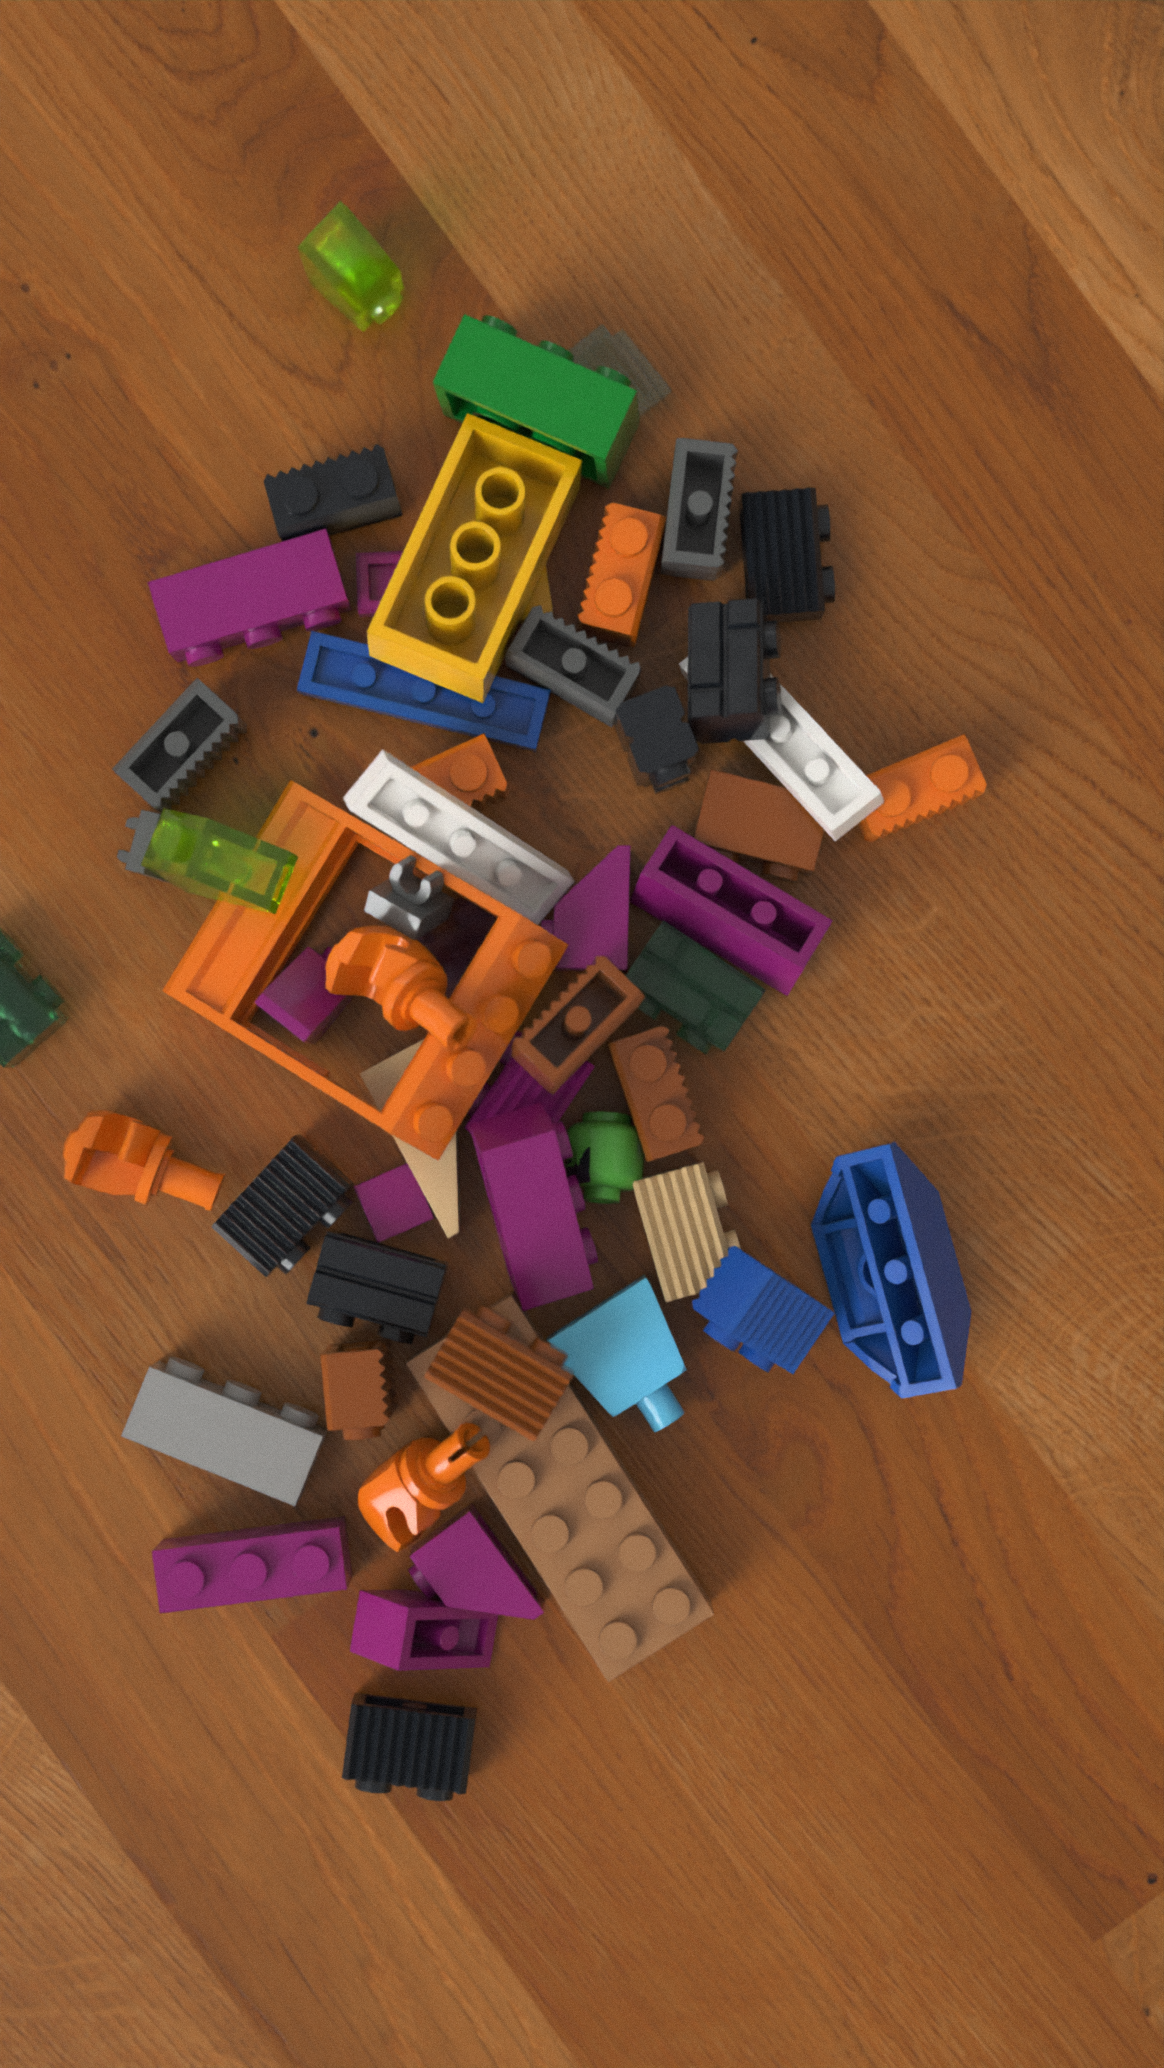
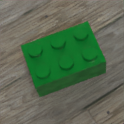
[432,314,640,489]

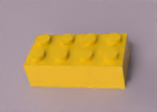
[367,413,582,703]

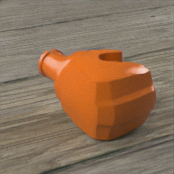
[325,925,477,1051]
[62,1109,225,1211]
[358,1423,490,1552]

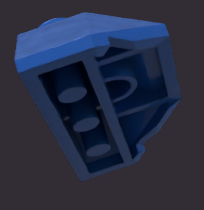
[811,1142,972,1399]

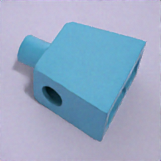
[546,1274,687,1432]

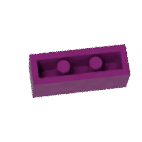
[148,529,352,667]
[629,825,833,996]
[469,1102,598,1311]
[152,1516,353,1614]

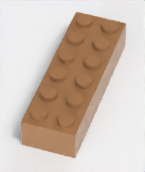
[406,1291,714,1682]

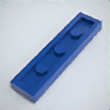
[297,631,551,752]

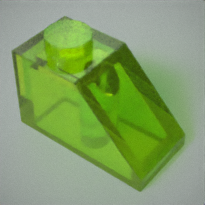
[297,201,404,332]
[141,808,298,914]

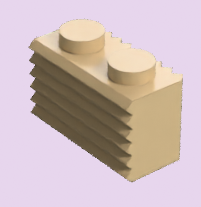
[633,1161,741,1302]

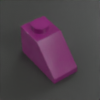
[541,845,630,972]
[254,946,355,1044]
[408,1503,545,1620]
[350,1589,498,1671]

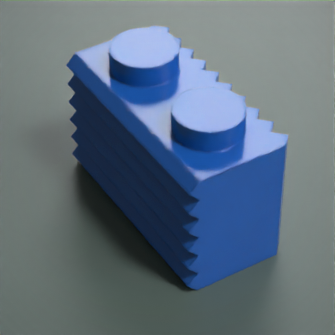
[692,1246,835,1374]

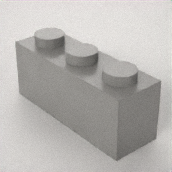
[121,1356,328,1506]

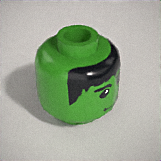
[564,1111,645,1204]

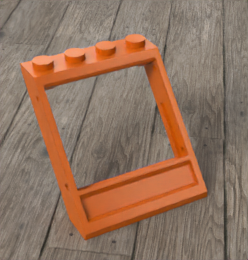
[162,780,568,1160]

